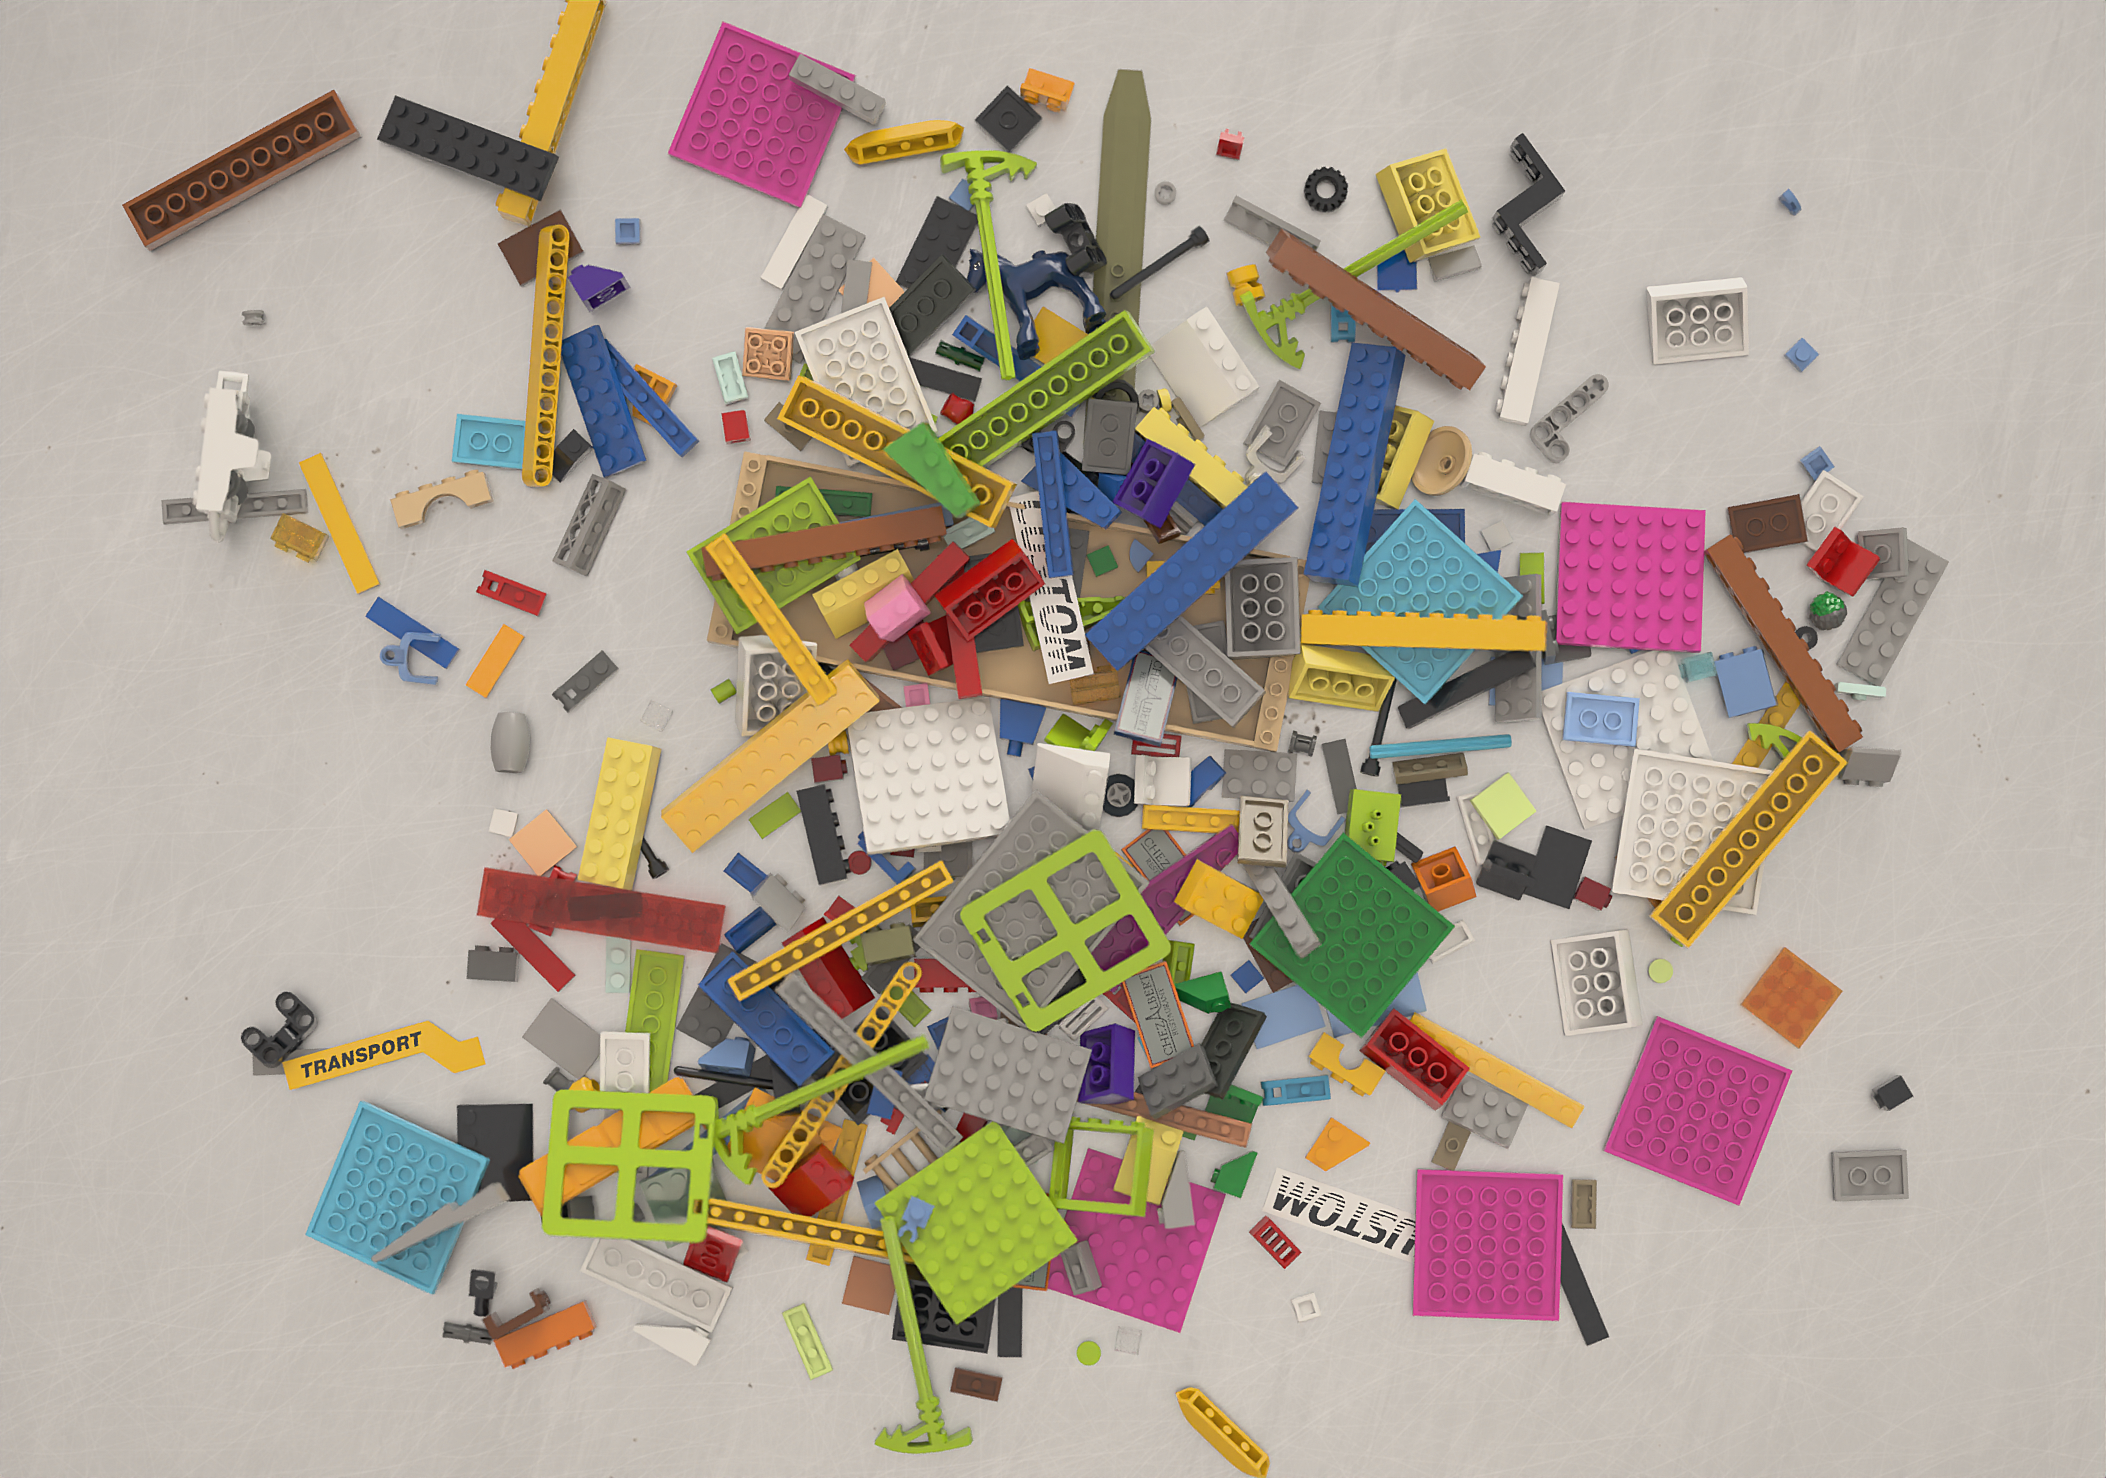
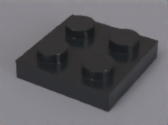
[975,85,1042,153]

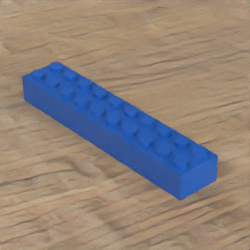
[1304,342,1406,587]
[1085,471,1299,671]

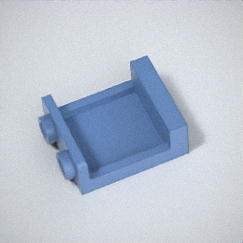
[1714,646,1778,718]

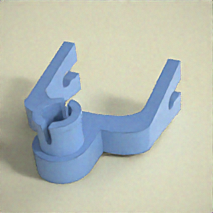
[380,632,441,685]
[1287,789,1346,852]

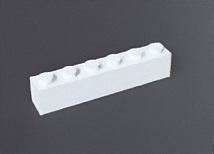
[1495,277,1560,426]

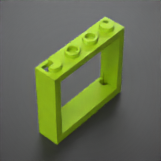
[1049,1117,1154,1217]

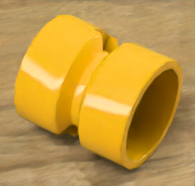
[1226,264,1266,306]

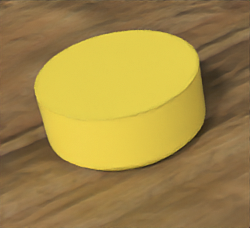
[1157,388,1172,412]

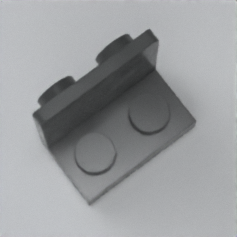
[1541,610,1592,665]

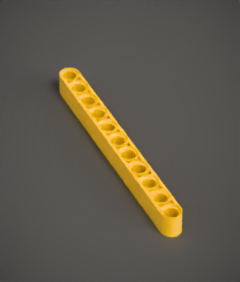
[522,225,569,487]
[762,962,921,1187]

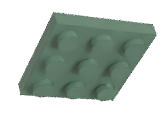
[639,1167,727,1249]

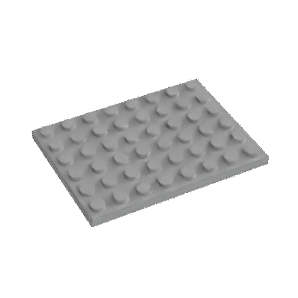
[912,790,1149,1029]

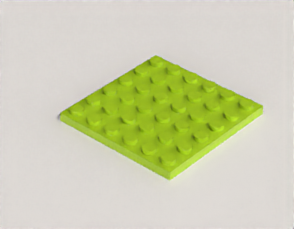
[875,1121,1078,1324]

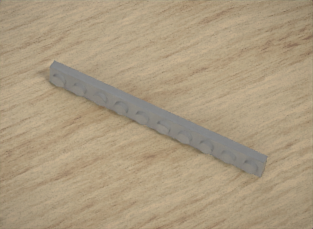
[775,973,963,1154]

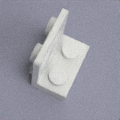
[1134,755,1191,806]

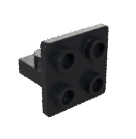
[1476,840,1537,900]

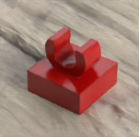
[1216,129,1244,160]

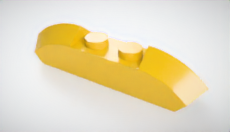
[844,120,964,164]
[1176,1387,1270,1478]

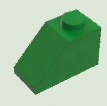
[1175,971,1231,1014]
[1210,1150,1257,1198]

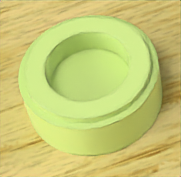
[1648,959,1673,983]

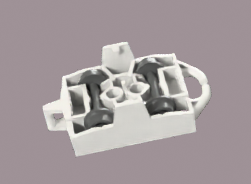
[193,371,272,542]

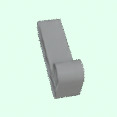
[1530,374,1609,463]

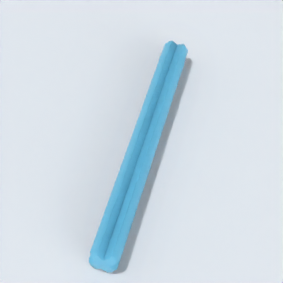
[1369,734,1512,759]

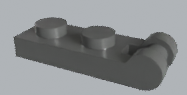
[552,650,619,713]

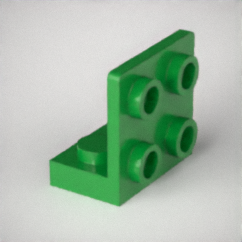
[1204,1084,1263,1124]

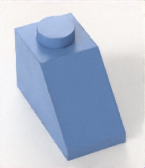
[698,1037,756,1076]
[857,1175,886,1229]

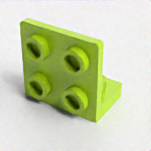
[1044,714,1113,751]

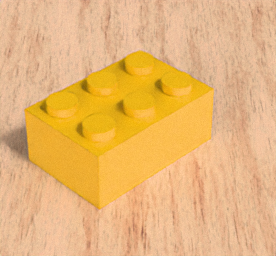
[1174,859,1264,939]

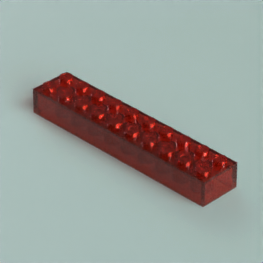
[477,867,726,954]

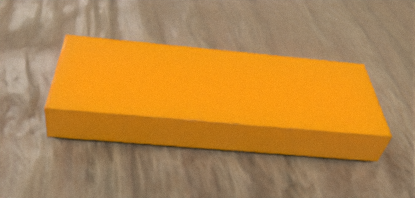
[466,624,525,698]

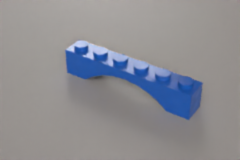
[952,315,1084,417]

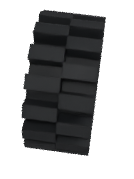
[1304,166,1348,212]

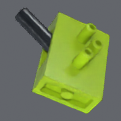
[1345,789,1423,866]

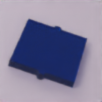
[1377,249,1417,293]

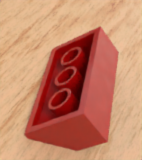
[934,538,1046,641]
[782,917,875,1020]
[1359,1008,1470,1111]

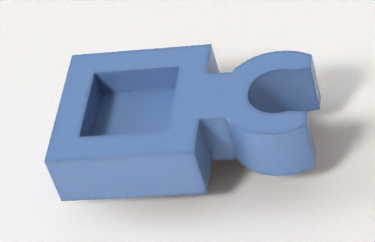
[898,1196,934,1242]

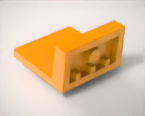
[1020,68,1075,112]

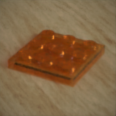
[1740,947,1843,1049]

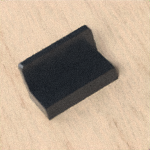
[1397,778,1450,808]

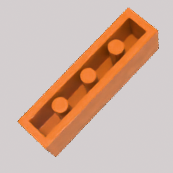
[494,1300,597,1369]

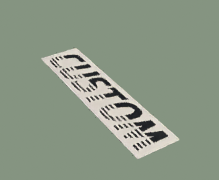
[1009,491,1094,684]
[1262,1167,1416,1263]

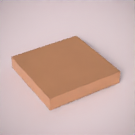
[842,1256,895,1315]

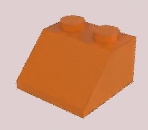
[1411,846,1477,912]

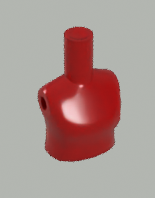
[940,393,975,425]

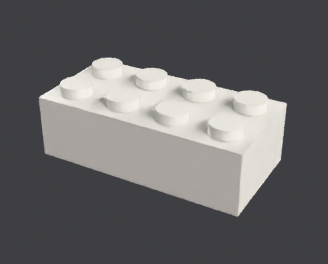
[1461,452,1566,516]

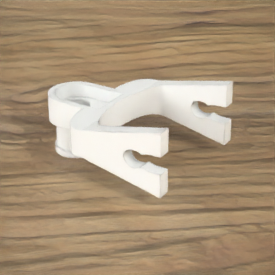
[1245,425,1306,486]

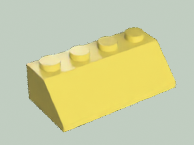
[1375,405,1434,509]
[812,549,914,639]
[1288,644,1395,711]

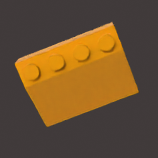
[727,1088,842,1181]

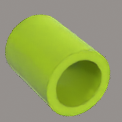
[710,679,737,704]

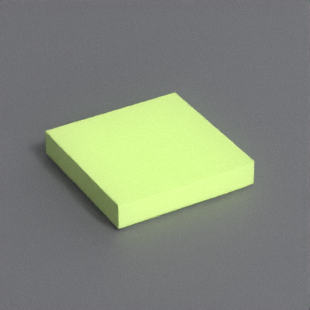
[1470,772,1536,840]

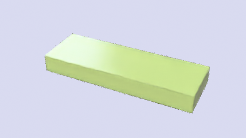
[782,1303,833,1380]

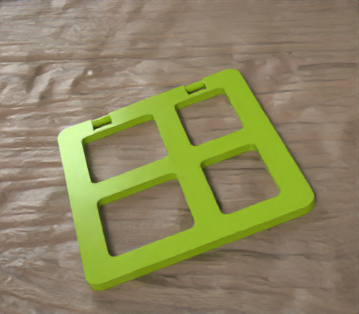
[960,830,1171,1031]
[542,1090,717,1243]

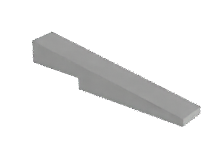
[371,1183,510,1263]

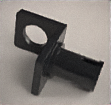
[469,1269,497,1317]

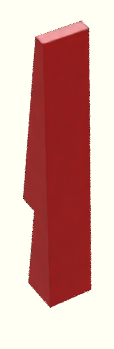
[849,541,971,662]
[937,555,983,699]

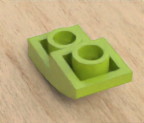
[1520,552,1545,604]
[849,934,868,972]

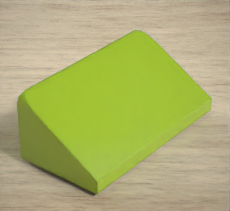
[1162,940,1195,989]

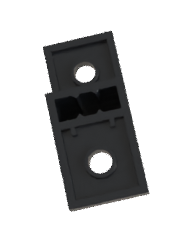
[1492,133,1565,276]

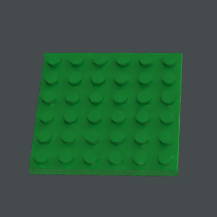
[1249,832,1455,1038]

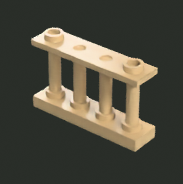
[863,1109,958,1192]

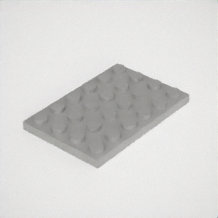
[924,1007,1092,1143]

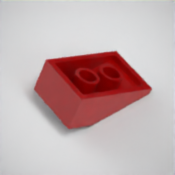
[768,1143,855,1217]

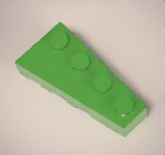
[883,422,981,518]

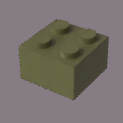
[861,922,917,966]

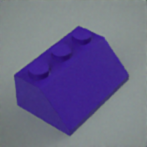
[568,265,631,312]
[1113,439,1196,528]
[1078,1023,1135,1105]

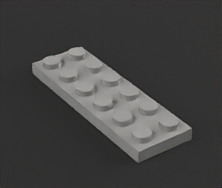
[764,214,866,364]
[1836,539,1949,687]
[1495,574,1541,722]
[1145,615,1266,728]

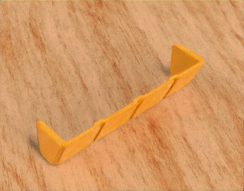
[519,1077,707,1217]

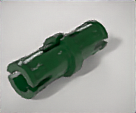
[935,340,985,372]

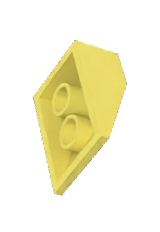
[1113,1116,1184,1206]

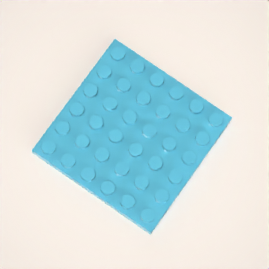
[1318,499,1524,704]
[305,1101,490,1295]

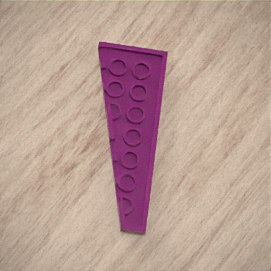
[1091,824,1238,993]

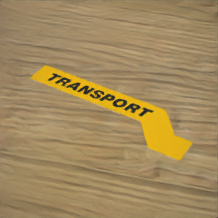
[282,1021,486,1090]

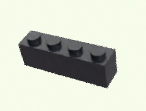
[796,784,851,885]

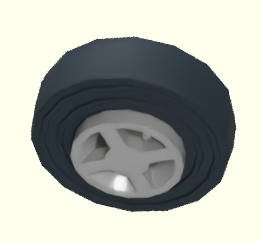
[1103,774,1138,817]

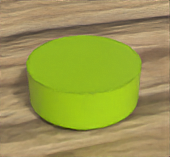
[1077,1341,1101,1366]

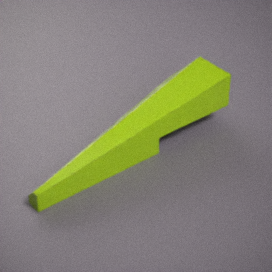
[1018,596,1126,652]

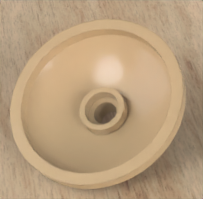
[1411,426,1472,496]

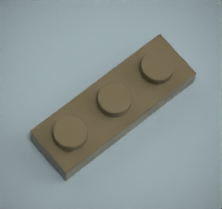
[1392,753,1468,784]

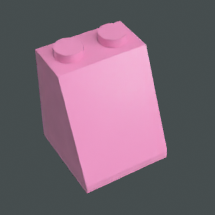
[864,574,931,642]

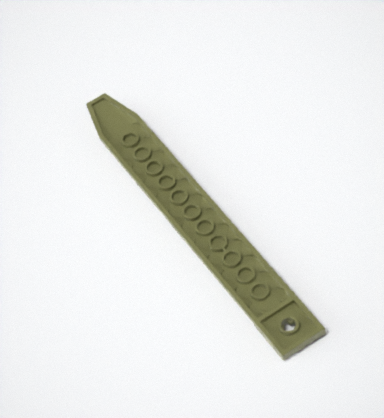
[1083,69,1151,449]

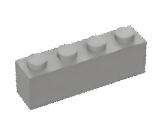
[789,54,886,125]

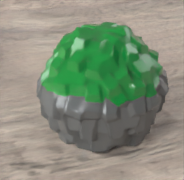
[1809,591,1847,630]

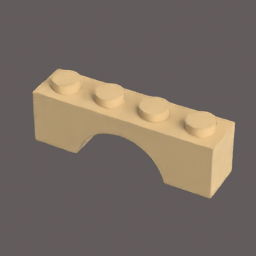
[390,469,494,529]

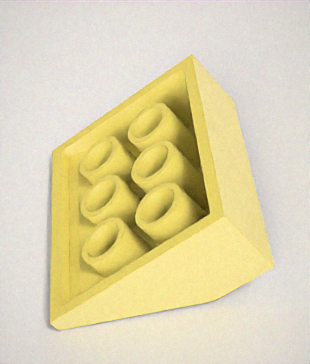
[1375,149,1480,263]

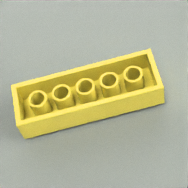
[1134,407,1247,509]
[578,737,661,891]

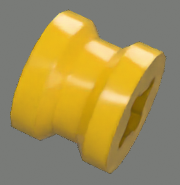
[828,730,849,756]

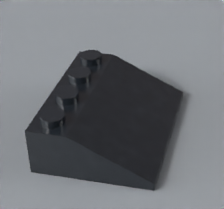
[812,1007,929,1126]
[457,1104,534,1202]
[892,1263,996,1354]

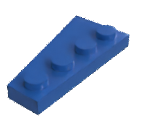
[1021,452,1122,530]

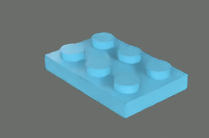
[452,414,526,470]

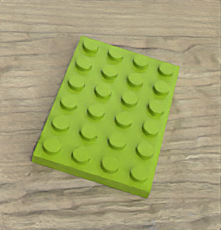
[686,476,861,635]

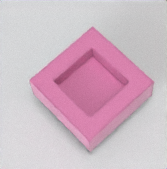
[903,683,930,707]
[969,997,998,1020]

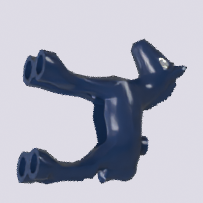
[967,249,1106,360]

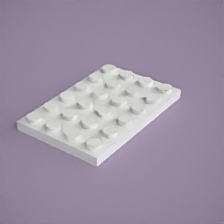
[795,297,938,467]

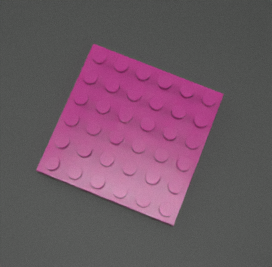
[668,21,856,208]
[1555,502,1706,653]
[1603,1016,1793,1206]
[1047,1148,1226,1333]
[1413,1169,1563,1321]

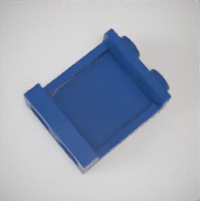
[857,831,916,885]

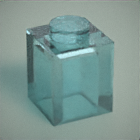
[1678,652,1718,683]

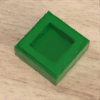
[1086,545,1118,577]

